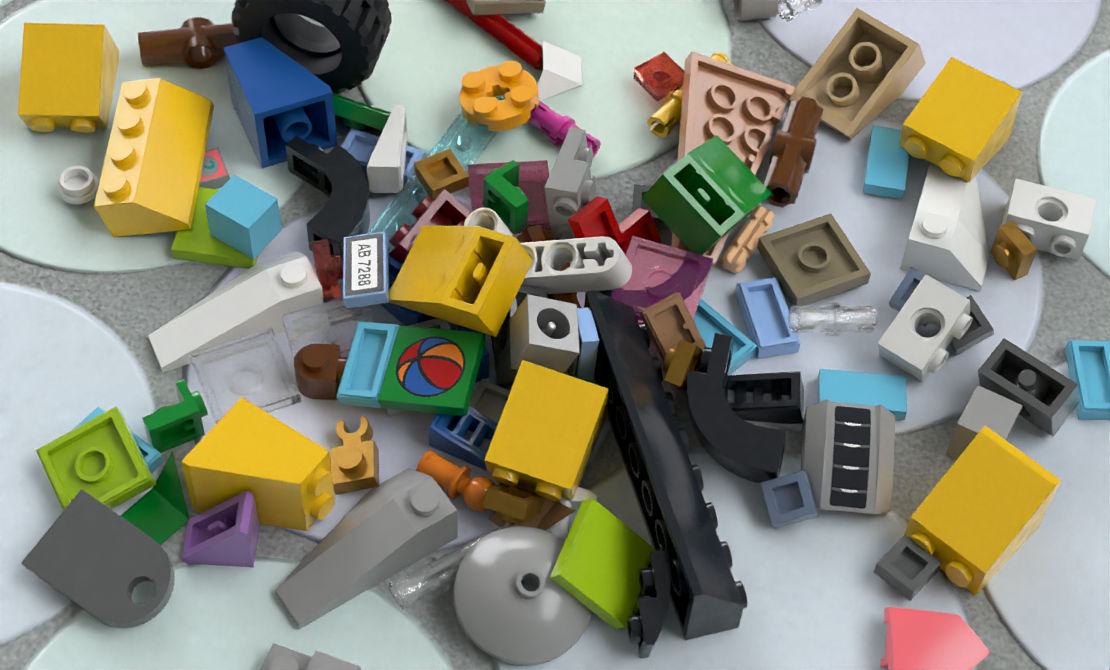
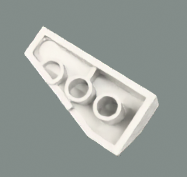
[900,162,989,292]
[148,251,325,373]

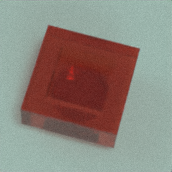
[633,52,684,102]
[311,238,343,301]

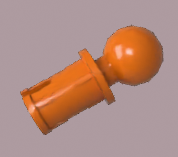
[416,450,495,512]

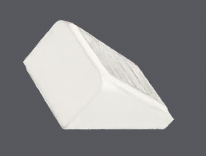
[366,105,408,193]

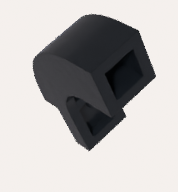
[286,136,370,269]
[687,333,786,483]

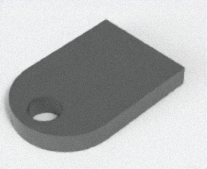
[21,489,175,628]

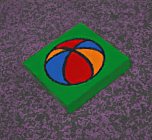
[378,325,486,416]

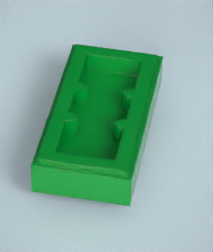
[333,93,391,130]

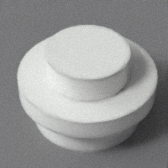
[57,166,99,204]

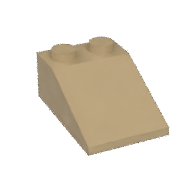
[788,8,925,140]

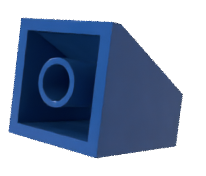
[223,37,337,169]

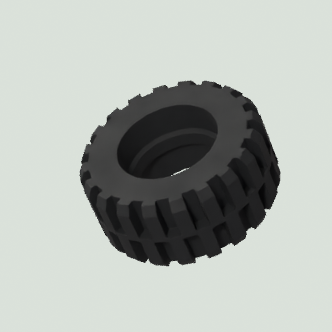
[231,0,392,94]

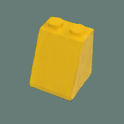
[18,23,119,133]
[899,57,1022,182]
[484,360,608,502]
[181,397,335,531]
[904,425,1061,596]

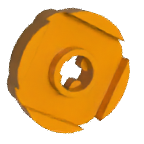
[459,60,539,132]

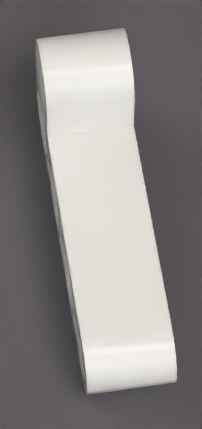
[464,208,632,294]

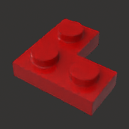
[568,196,663,291]

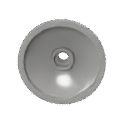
[453,526,592,665]

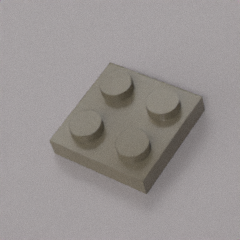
[757,213,871,309]

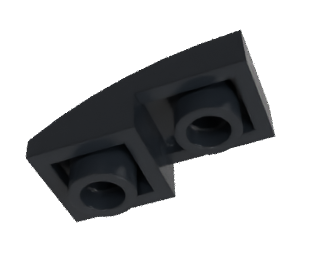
[627,550,671,658]

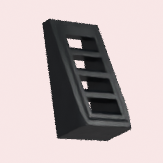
[724,371,804,424]

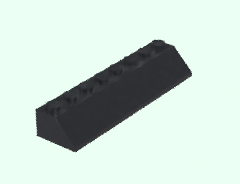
[584,290,747,640]

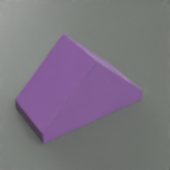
[181,490,260,567]

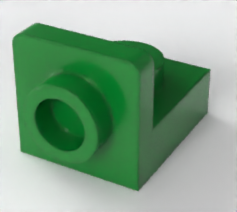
[482,160,529,234]
[142,379,208,453]

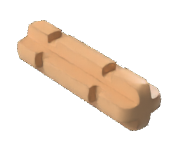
[721,206,774,274]

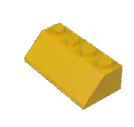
[94,78,214,237]

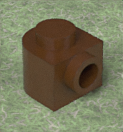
[294,344,348,400]

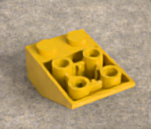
[389,226,533,337]

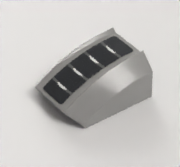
[801,399,895,514]

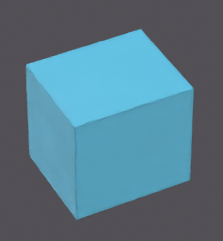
[205,175,282,260]

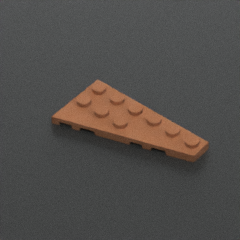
[671,52,796,268]

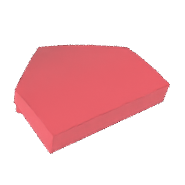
[880,607,990,670]

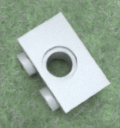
[1002,178,1096,260]
[878,274,973,382]

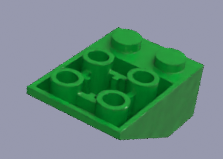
[641,135,772,259]

